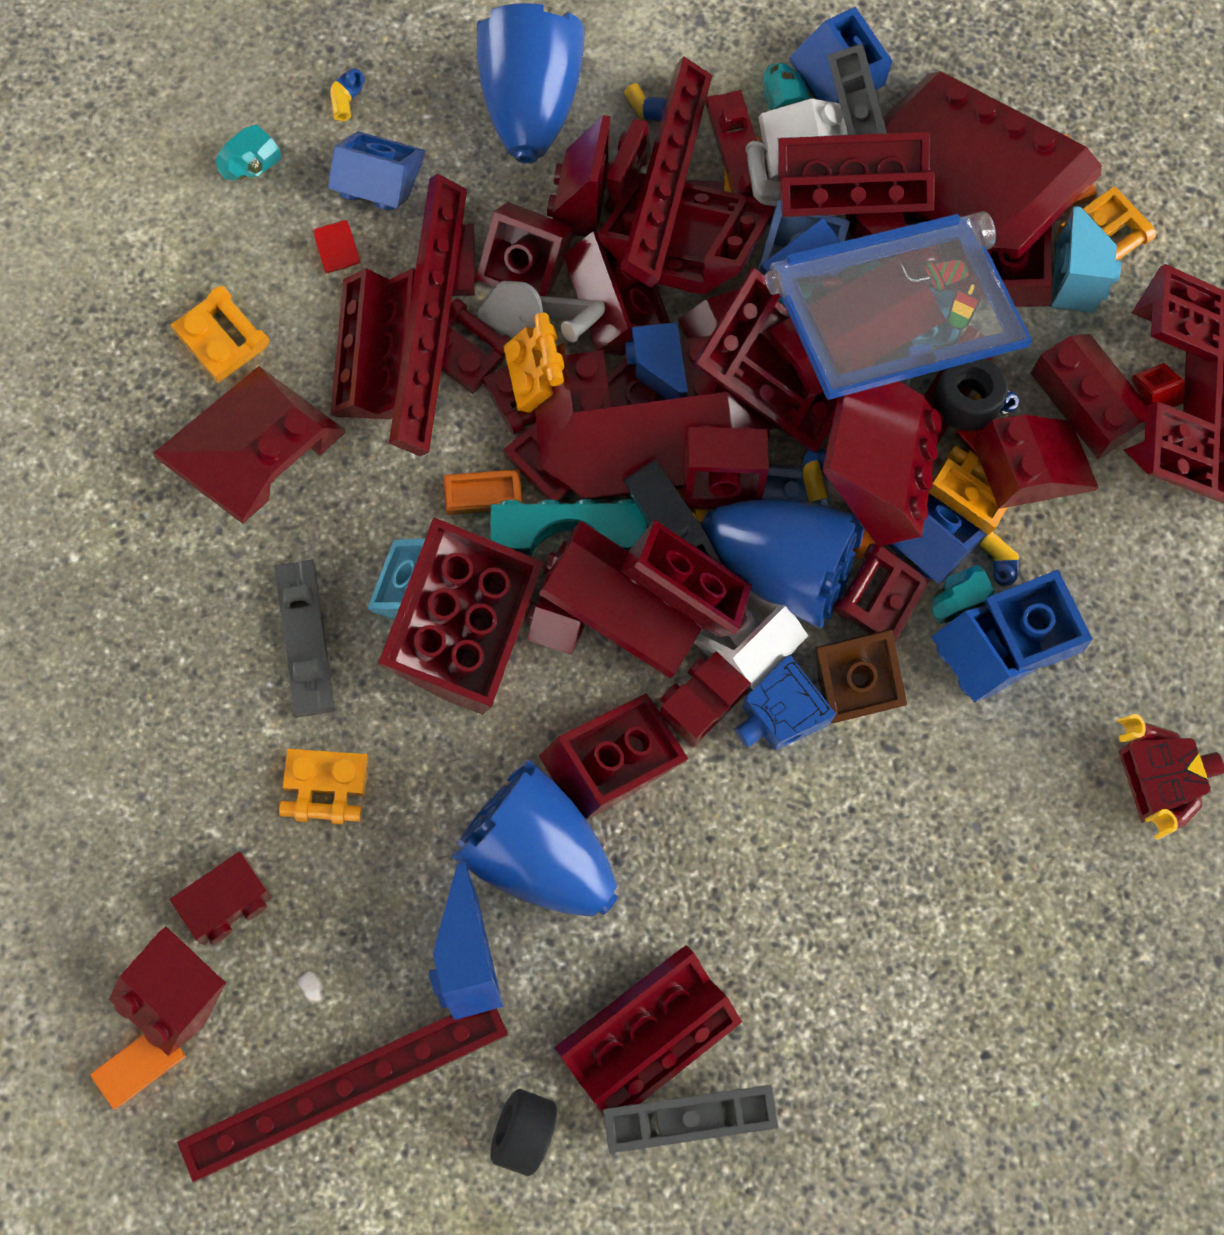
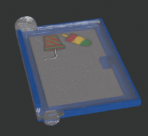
[766,211,1032,400]

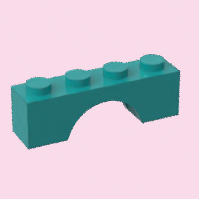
[491,499,647,557]

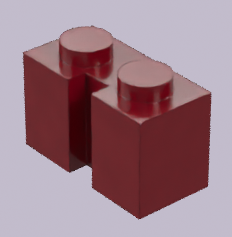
[660,651,751,748]
[169,851,273,945]

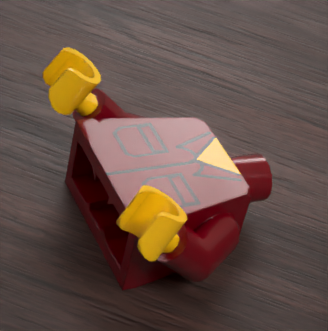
[1116,714,1224,840]

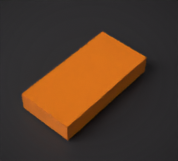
[443,469,522,515]
[90,1034,187,1110]

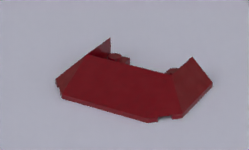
[1123,264,1224,504]
[535,321,770,500]

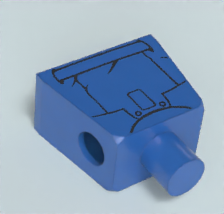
[734,655,836,750]

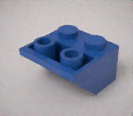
[789,6,892,103]

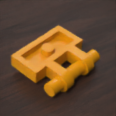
[503,313,565,413]
[929,444,1008,535]
[279,749,369,825]

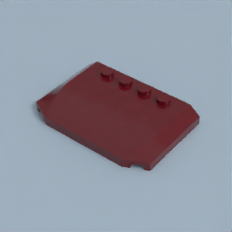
[883,71,1102,259]

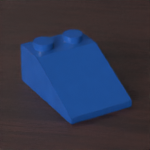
[429,862,503,1020]

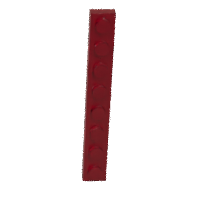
[620,56,713,288]
[389,173,467,457]
[177,1009,509,1182]

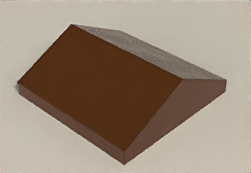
[815,629,907,724]

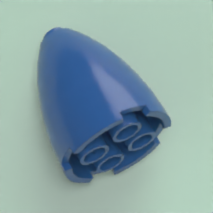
[477,3,585,164]
[701,499,865,628]
[450,760,618,917]

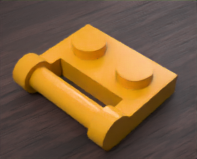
[1058,186,1156,260]
[170,286,270,383]

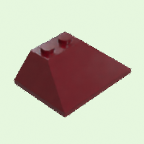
[598,173,776,295]
[694,268,838,453]
[154,366,345,524]

